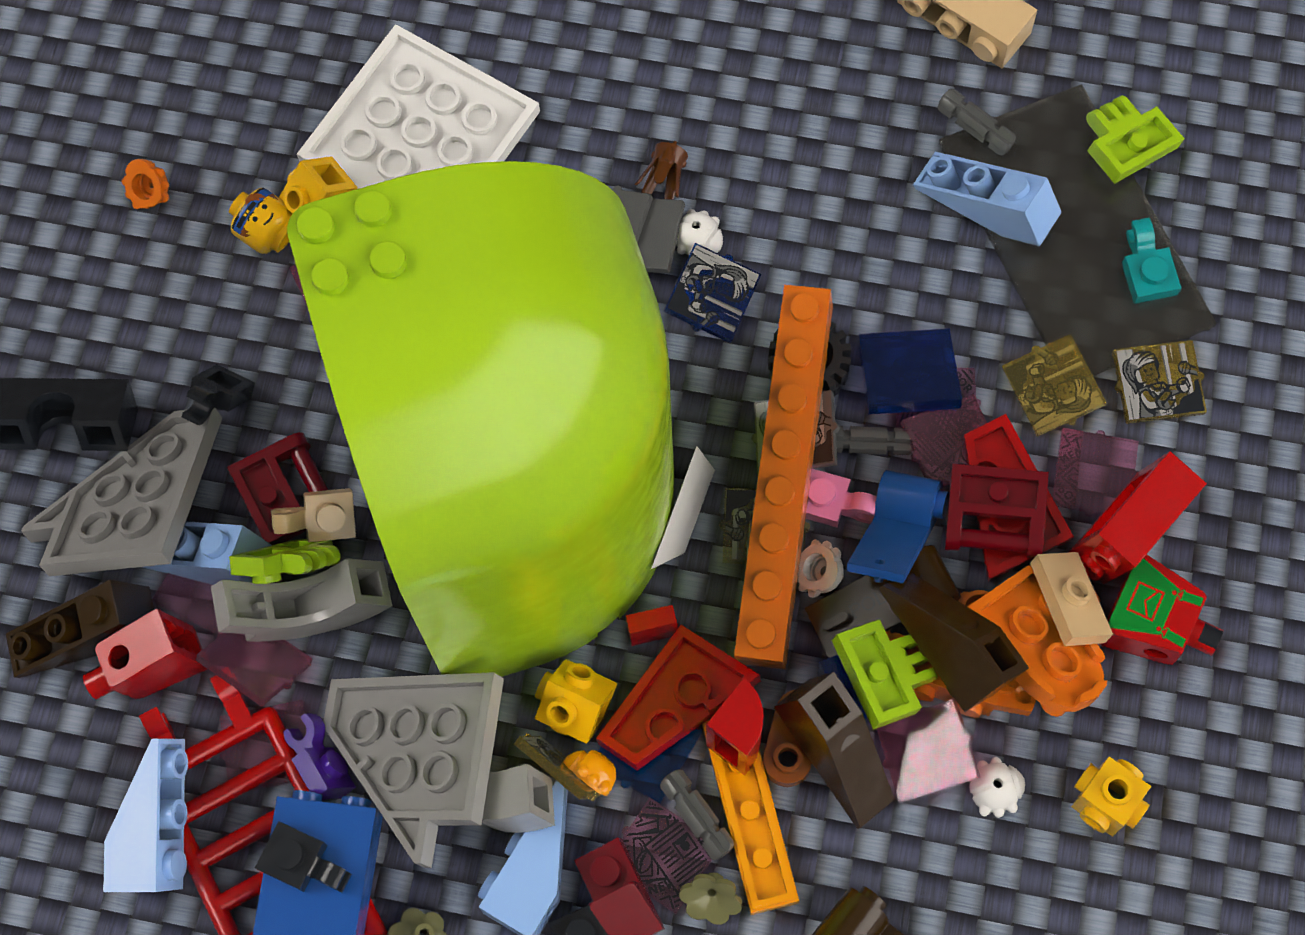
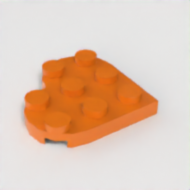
[968,565,1108,717]

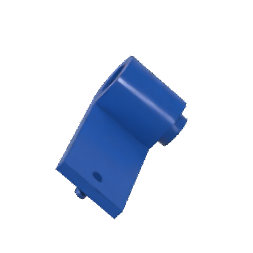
[847,470,950,583]

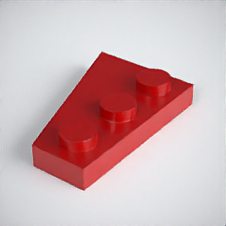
[963,414,1074,582]
[596,625,761,771]

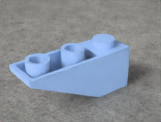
[913,151,1061,246]
[143,522,272,585]
[103,739,188,892]
[478,777,568,935]

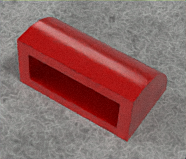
[706,677,764,776]

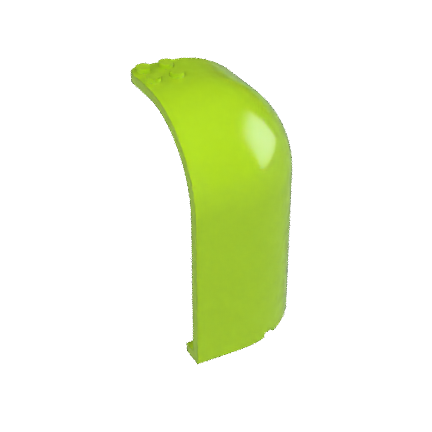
[287,161,674,677]

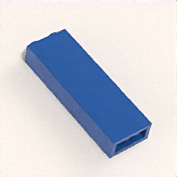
[252,790,383,935]

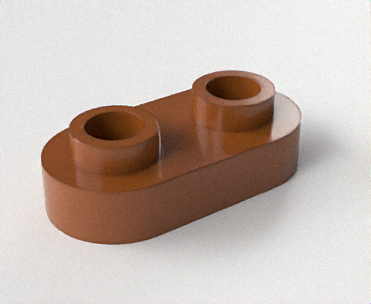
[763,690,812,787]

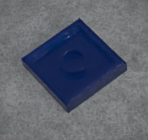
[858,328,962,415]

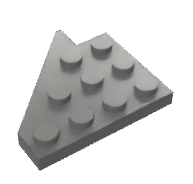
[21,408,222,576]
[323,672,504,868]

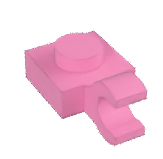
[805,469,877,527]

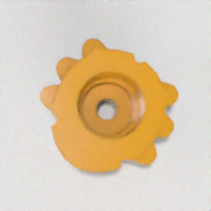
[563,750,616,796]

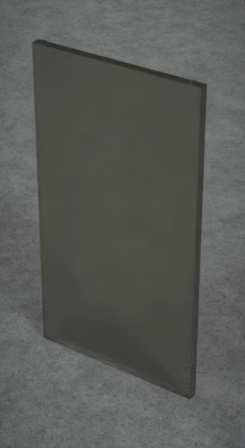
[939,84,1217,386]

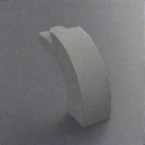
[211,558,392,642]
[482,764,555,833]

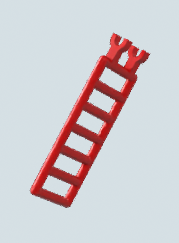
[139,669,388,935]

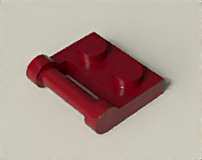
[227,432,328,545]
[945,464,1049,558]

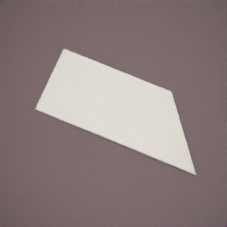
[651,446,715,569]

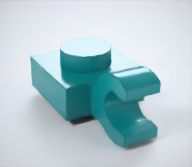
[1122,218,1182,304]

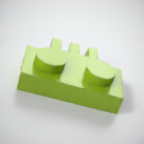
[1086,95,1185,184]
[229,539,340,584]
[832,619,938,730]

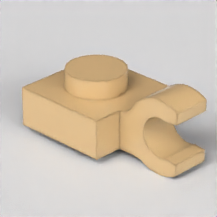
[271,488,356,542]

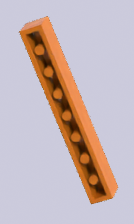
[734,284,833,670]

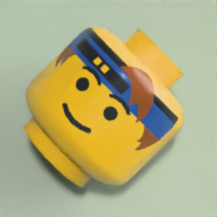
[229,188,292,254]

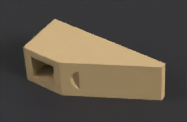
[897,0,1038,69]

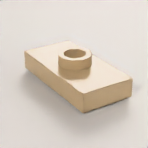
[1030,552,1113,646]

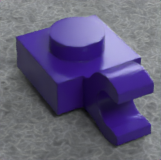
[283,713,356,800]

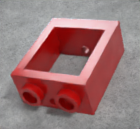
[1068,451,1207,584]

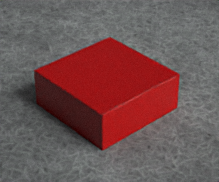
[626,605,677,646]

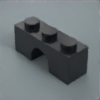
[0,377,138,451]

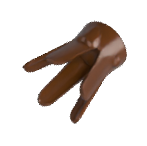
[635,140,688,200]

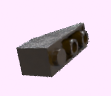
[879,572,1029,712]
[6,580,154,678]
[774,671,895,829]

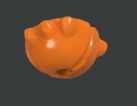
[122,159,169,209]

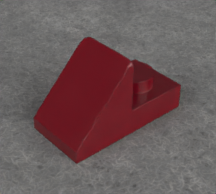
[574,837,665,935]

